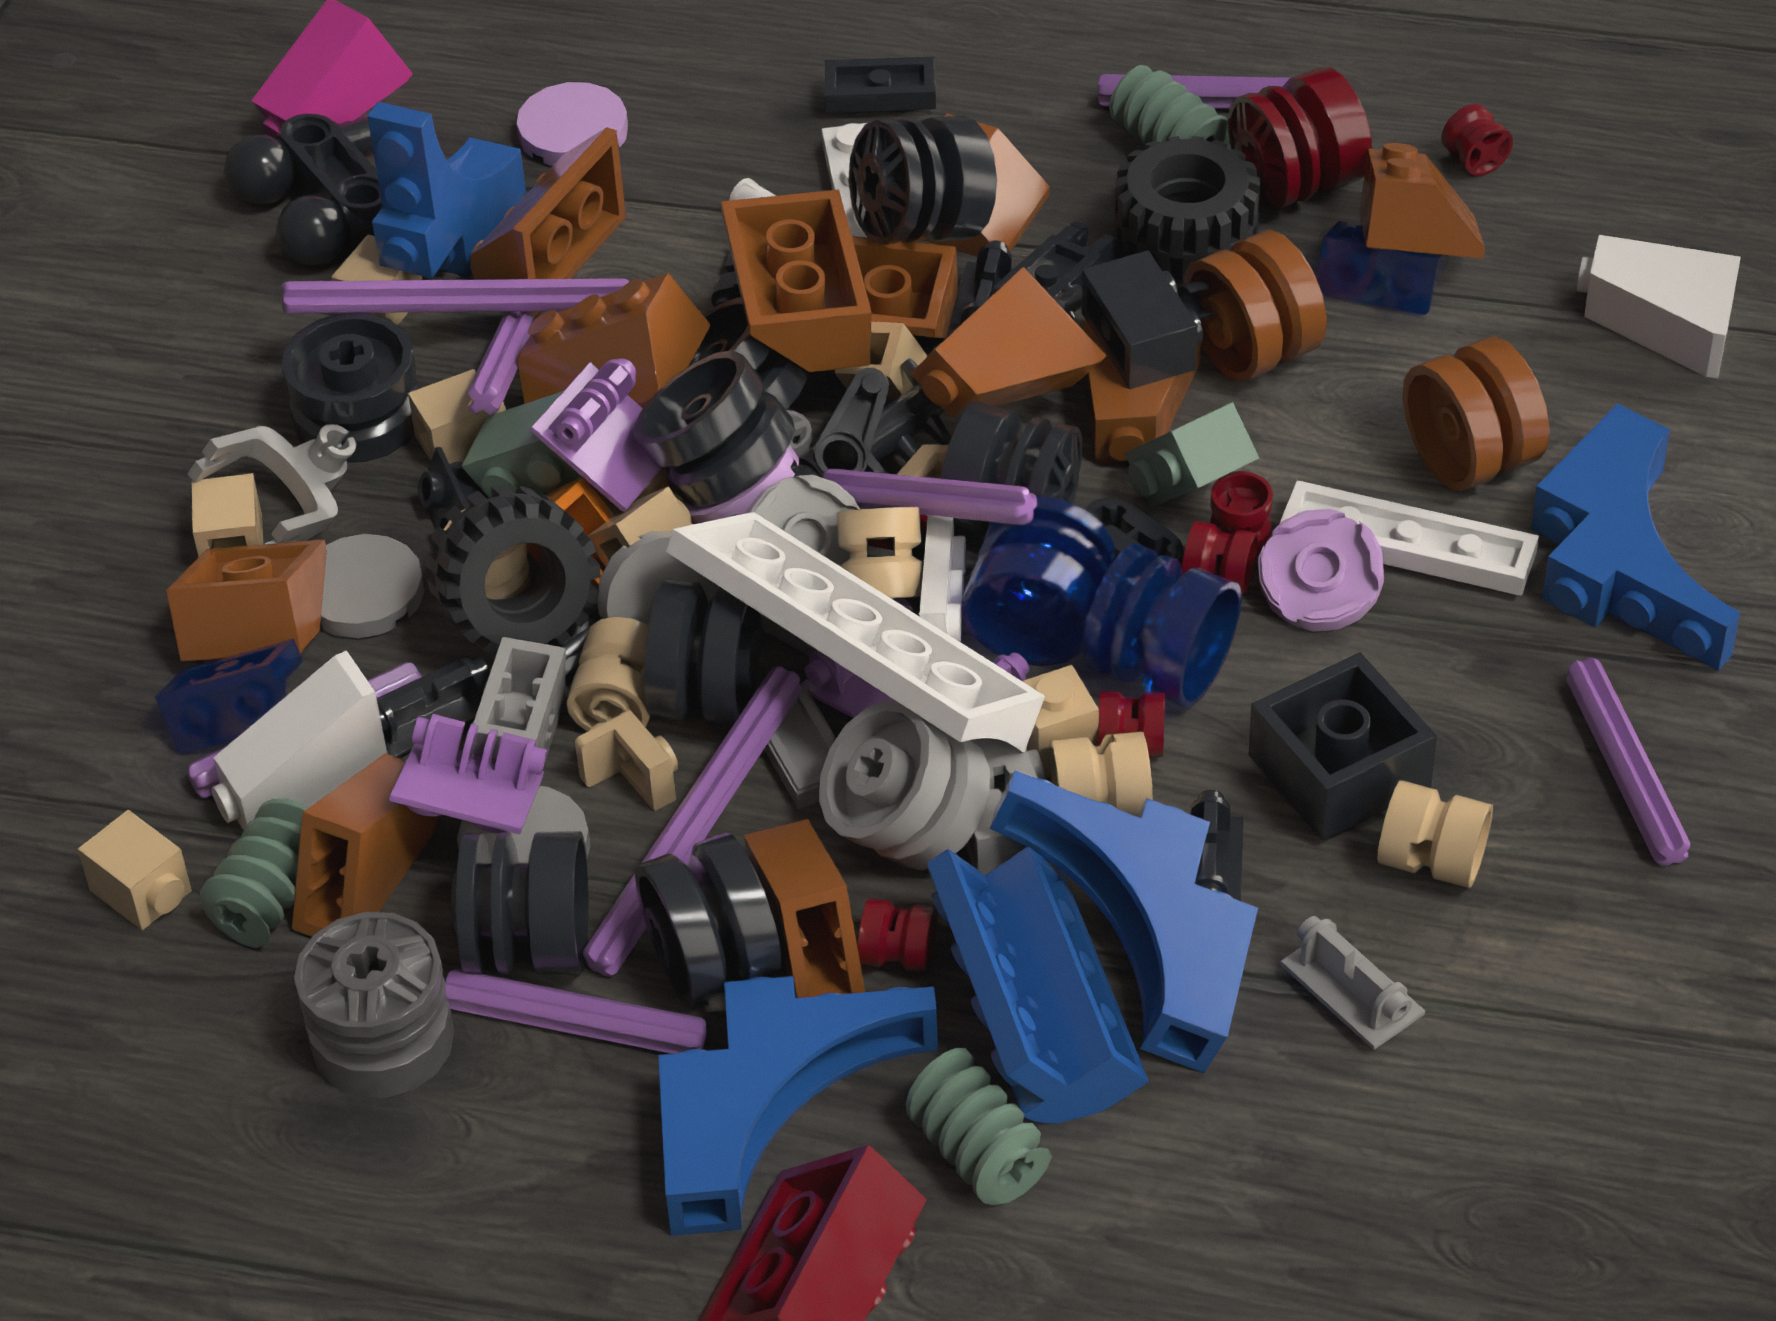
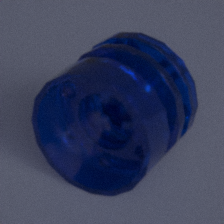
[961,496,1115,666]
[1082,544,1242,707]

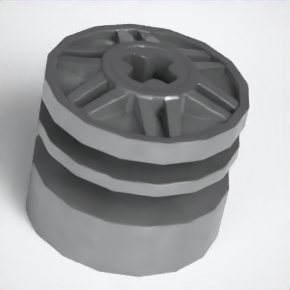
[294,912,454,1098]

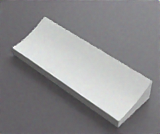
[666,512,1045,752]

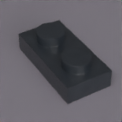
[825,57,936,113]

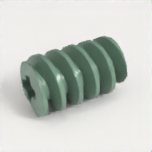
[1109,65,1229,146]
[200,798,309,948]
[906,1048,1052,1206]

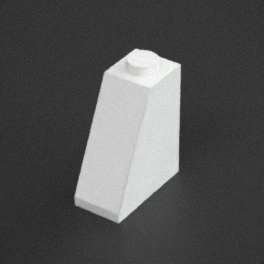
[1577,235,1741,379]
[212,651,387,830]

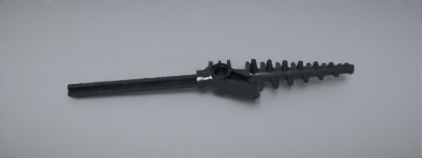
[547,283,1082,677]

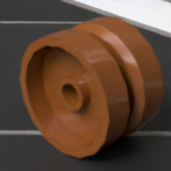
[1184,229,1327,382]
[1402,336,1550,492]

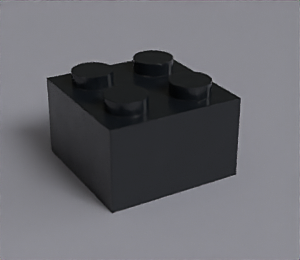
[1248,652,1437,841]

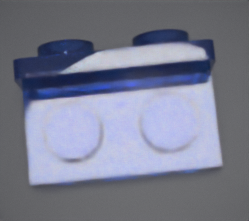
[1317,221,1449,315]
[155,639,303,753]

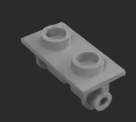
[1280,916,1425,1050]

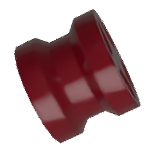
[1441,104,1513,176]

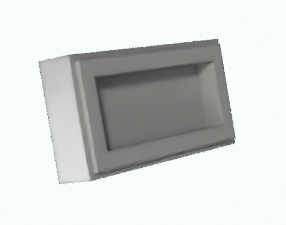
[764,686,836,809]

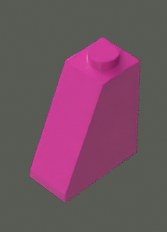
[251,0,413,136]

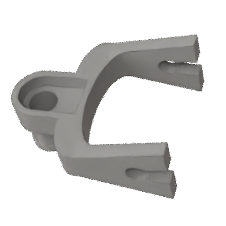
[188,424,356,544]

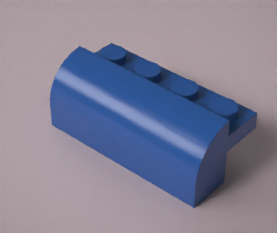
[927,846,1149,1123]

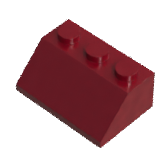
[699,1145,927,1321]

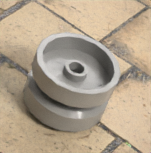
[819,700,990,870]

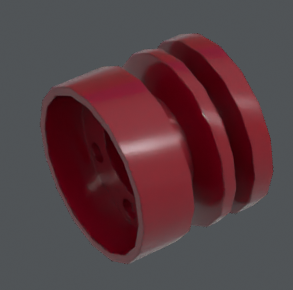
[1227,67,1372,211]

